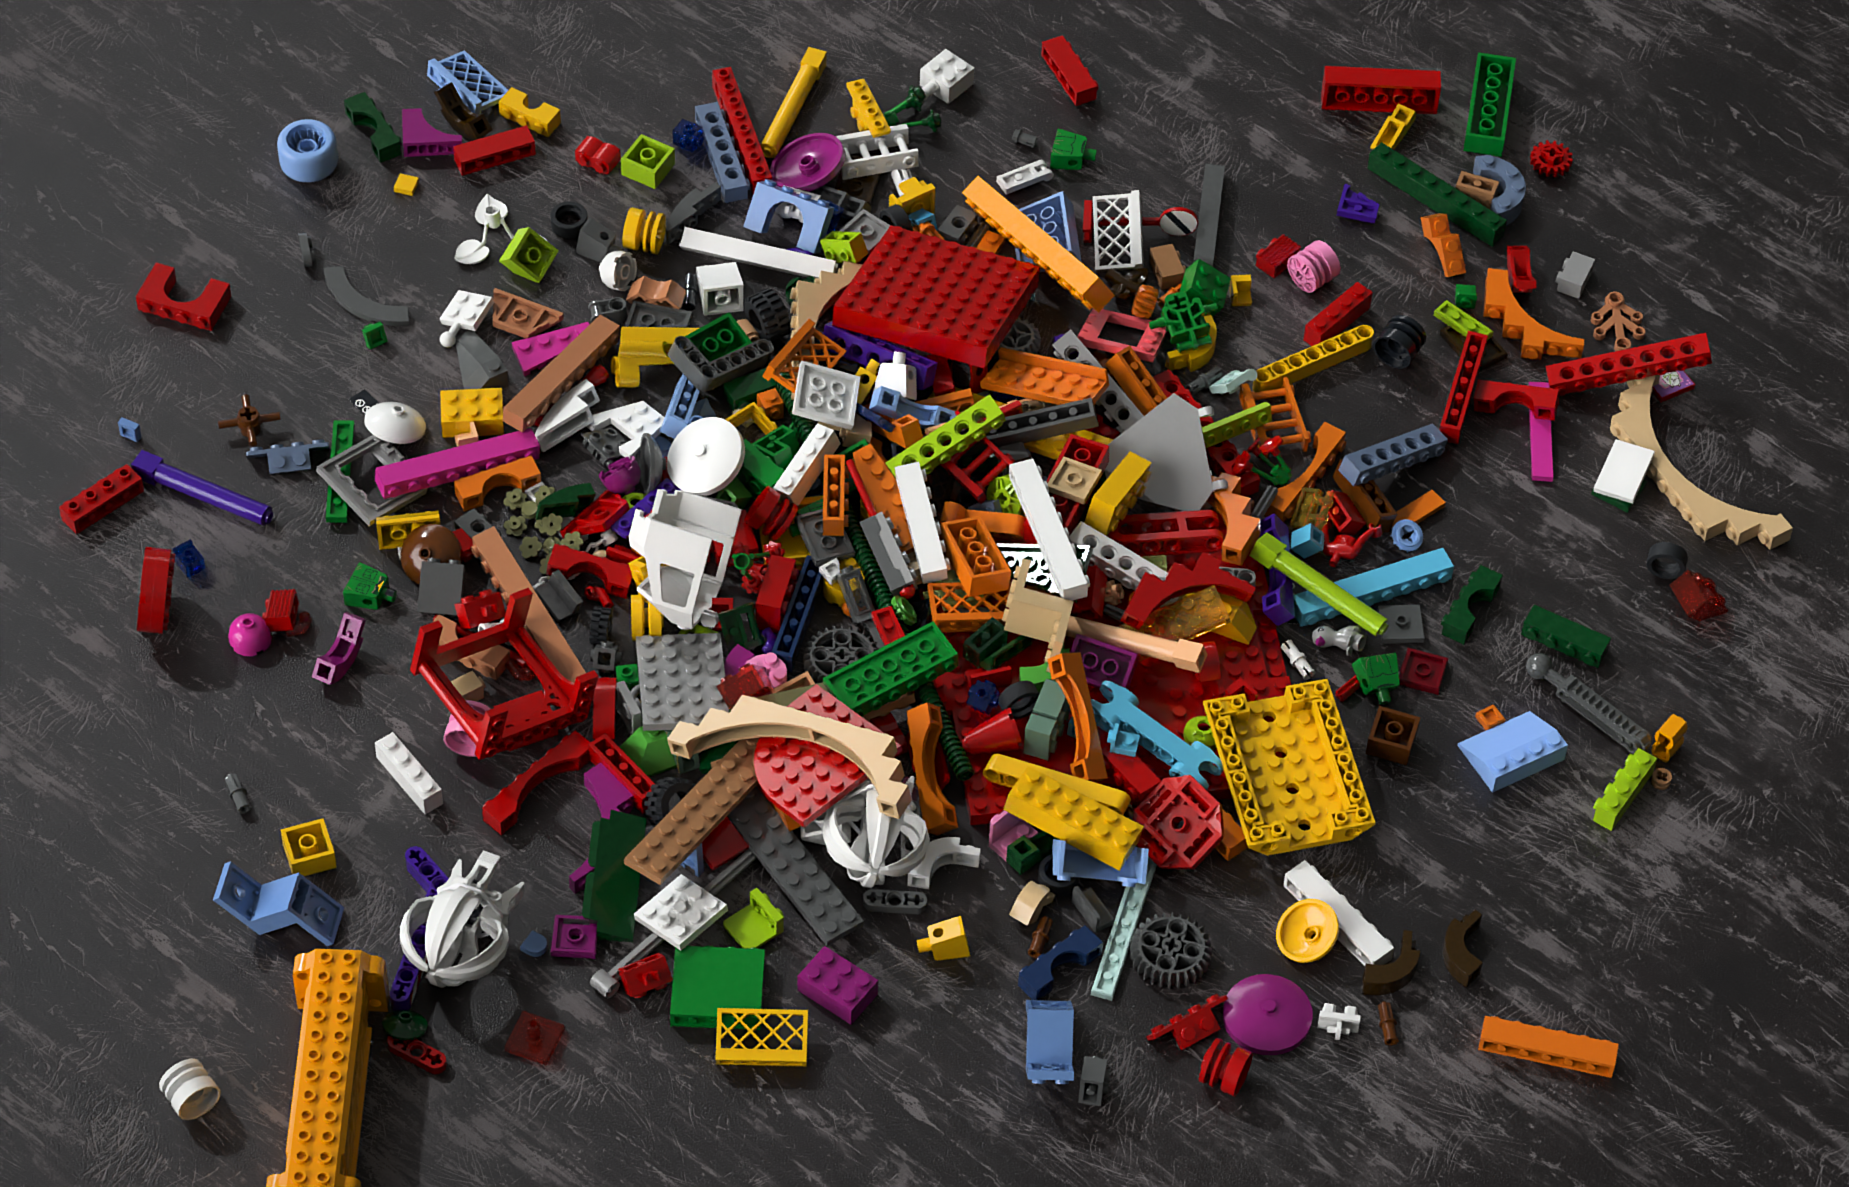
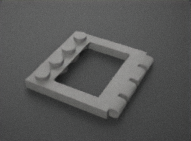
[316,435,427,526]

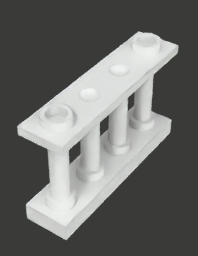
[836,124,919,180]

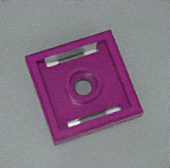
[551,915,598,959]

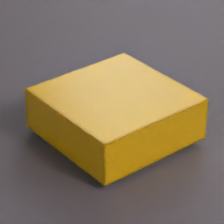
[393,173,419,196]

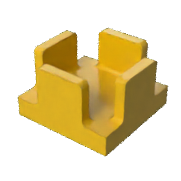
[889,177,936,215]

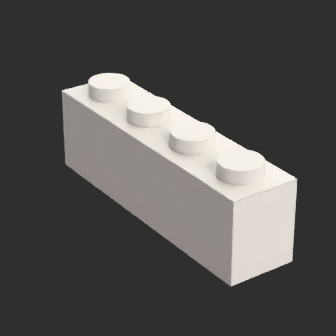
[773,423,841,505]
[375,732,443,815]

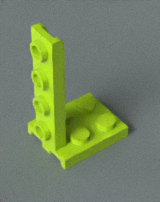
[1202,402,1272,448]

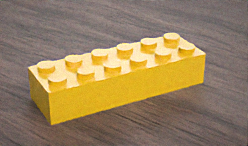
[1003,766,1144,871]

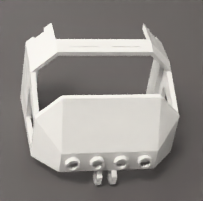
[629,489,742,630]

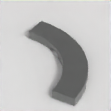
[323,266,409,326]

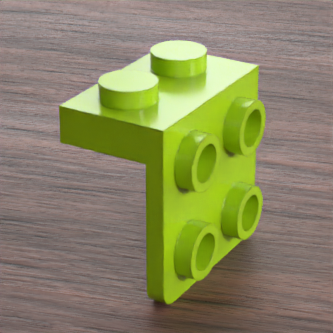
[723,888,784,949]

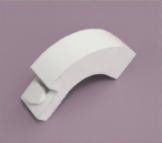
[907,837,981,889]

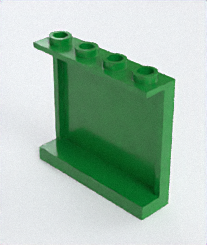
[670,945,765,1030]

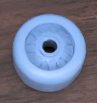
[277,119,338,182]

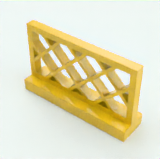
[716,1008,808,1066]

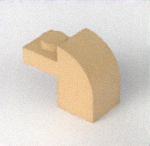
[1009,881,1055,926]

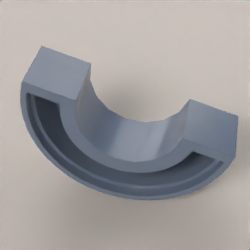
[1473,155,1526,225]

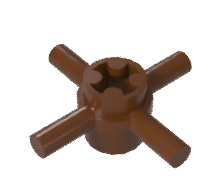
[218,394,281,447]

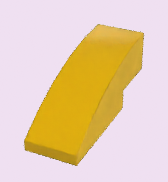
[1371,103,1416,150]

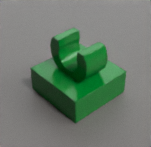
[362,322,388,350]

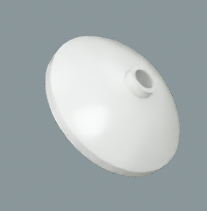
[364,402,426,444]

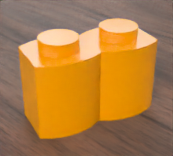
[1651,714,1687,763]

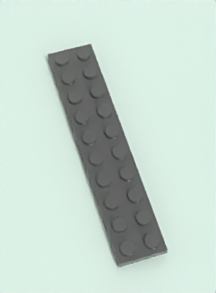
[727,786,864,946]

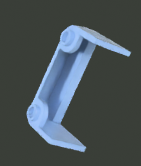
[1052,839,1149,887]

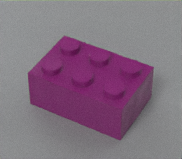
[1070,634,1140,693]
[797,946,878,1025]

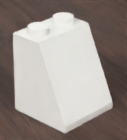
[696,262,744,316]

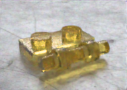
[1290,487,1335,531]

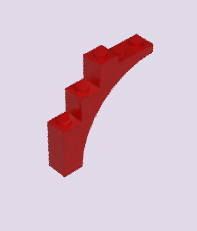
[1120,552,1256,631]

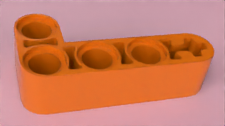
[940,502,1027,540]

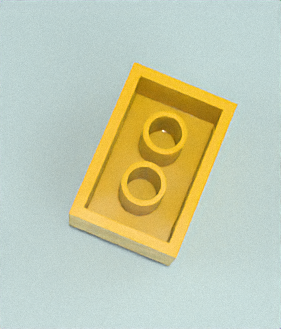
[440,388,504,438]

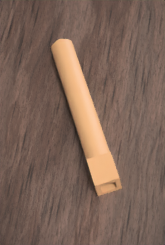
[1065,615,1207,673]

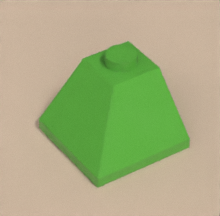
[620,726,676,777]

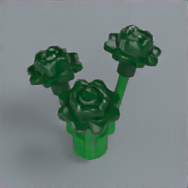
[883,85,942,133]

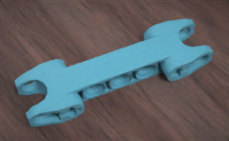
[1091,680,1224,790]

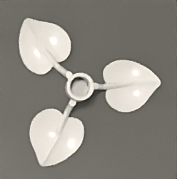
[454,194,547,264]

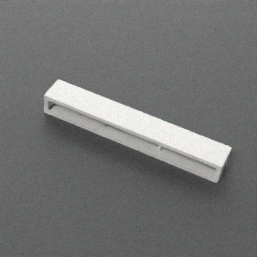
[1009,459,1090,601]

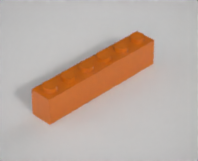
[1478,1016,1619,1078]

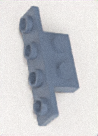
[246,439,330,475]

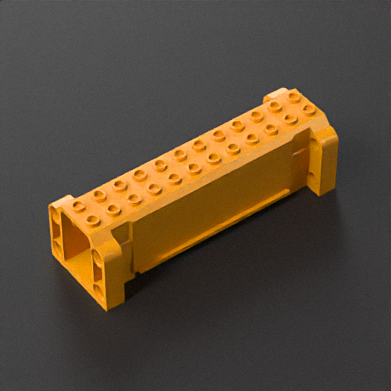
[266,949,390,1187]

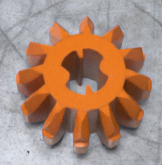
[1131,285,1159,319]

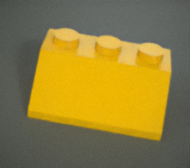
[376,511,440,550]

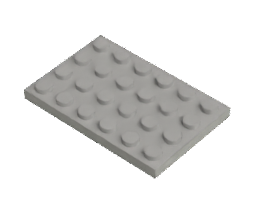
[635,633,729,731]

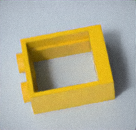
[725,402,778,435]

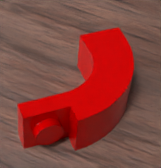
[593,677,617,739]

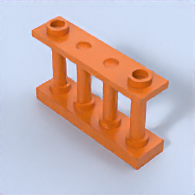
[1239,377,1311,459]

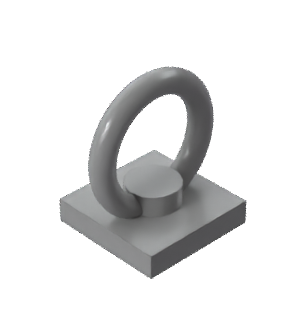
[616,681,642,736]

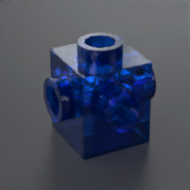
[672,119,704,153]
[966,680,1000,716]

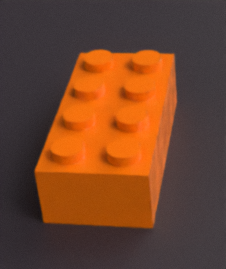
[939,516,1011,597]

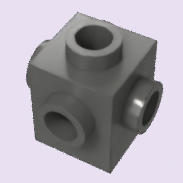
[590,641,622,673]

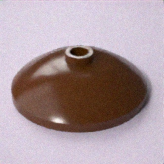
[401,524,462,585]

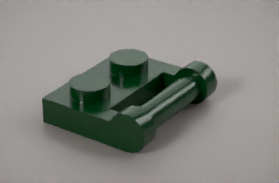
[717,602,765,653]

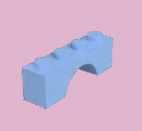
[869,386,956,429]

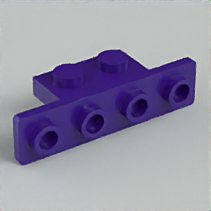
[611,478,682,539]

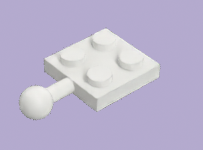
[440,290,494,348]

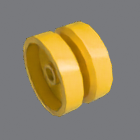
[631,595,664,641]

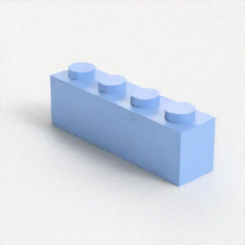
[660,374,700,439]

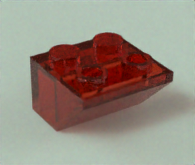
[1670,570,1728,621]

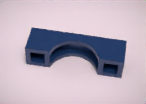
[1018,925,1103,1000]

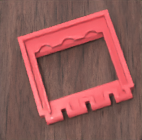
[1077,309,1168,363]

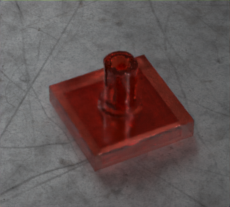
[505,1011,565,1066]

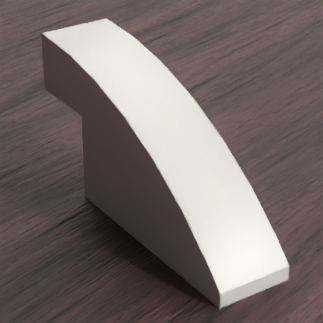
[535,379,600,452]

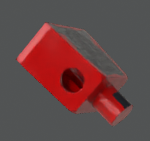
[950,360,988,394]

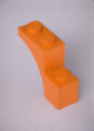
[1421,213,1466,277]

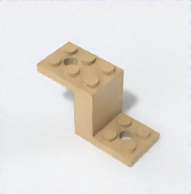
[1002,558,1074,673]

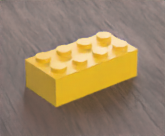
[1084,451,1152,536]

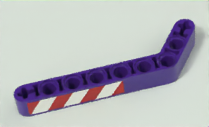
[390,846,449,1011]

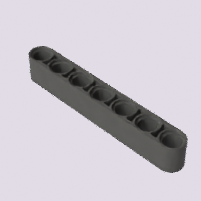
[1193,164,1225,267]

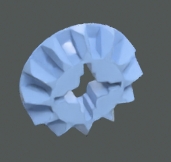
[1391,519,1423,552]

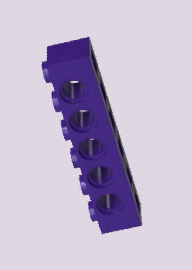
[823,321,938,390]

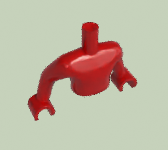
[1319,515,1382,567]

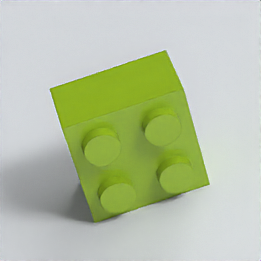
[621,134,675,189]

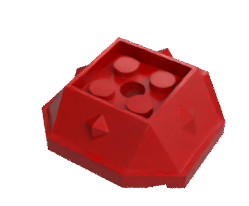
[1133,775,1224,869]

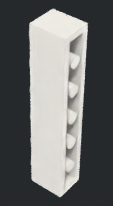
[895,462,951,584]
[1283,860,1394,966]

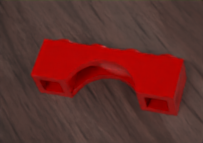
[1474,380,1559,421]
[546,544,633,599]

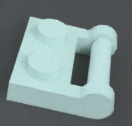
[1209,369,1257,395]

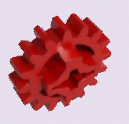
[1530,140,1573,177]

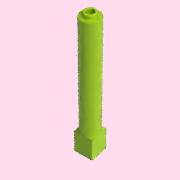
[1250,532,1389,637]

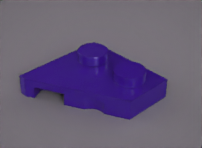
[1336,184,1380,224]

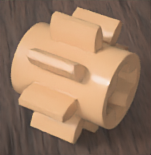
[1104,580,1124,606]

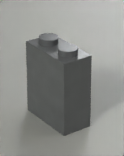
[417,558,467,616]

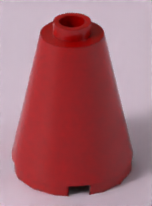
[961,708,1024,754]

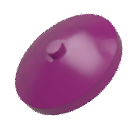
[770,133,846,192]
[1222,974,1313,1055]

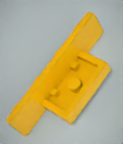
[846,79,891,138]

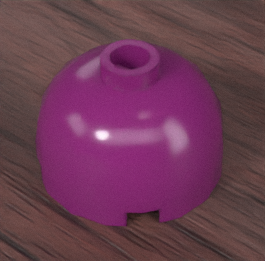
[598,456,641,495]

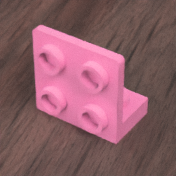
[989,810,1038,862]

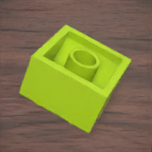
[499,227,559,283]

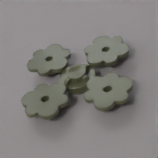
[503,485,555,537]
[519,513,584,575]

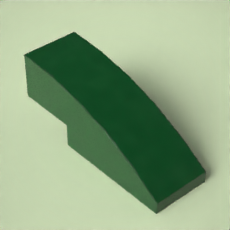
[535,483,596,520]

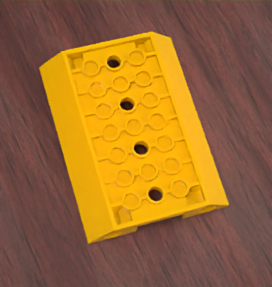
[1203,679,1376,856]

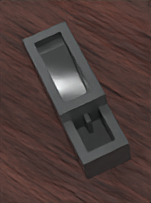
[812,185,873,220]

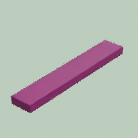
[1528,382,1553,482]

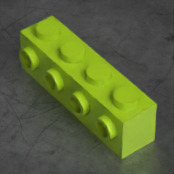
[1593,748,1657,831]

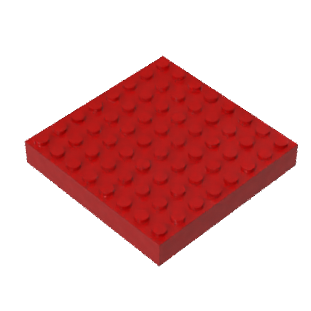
[832,225,1040,369]

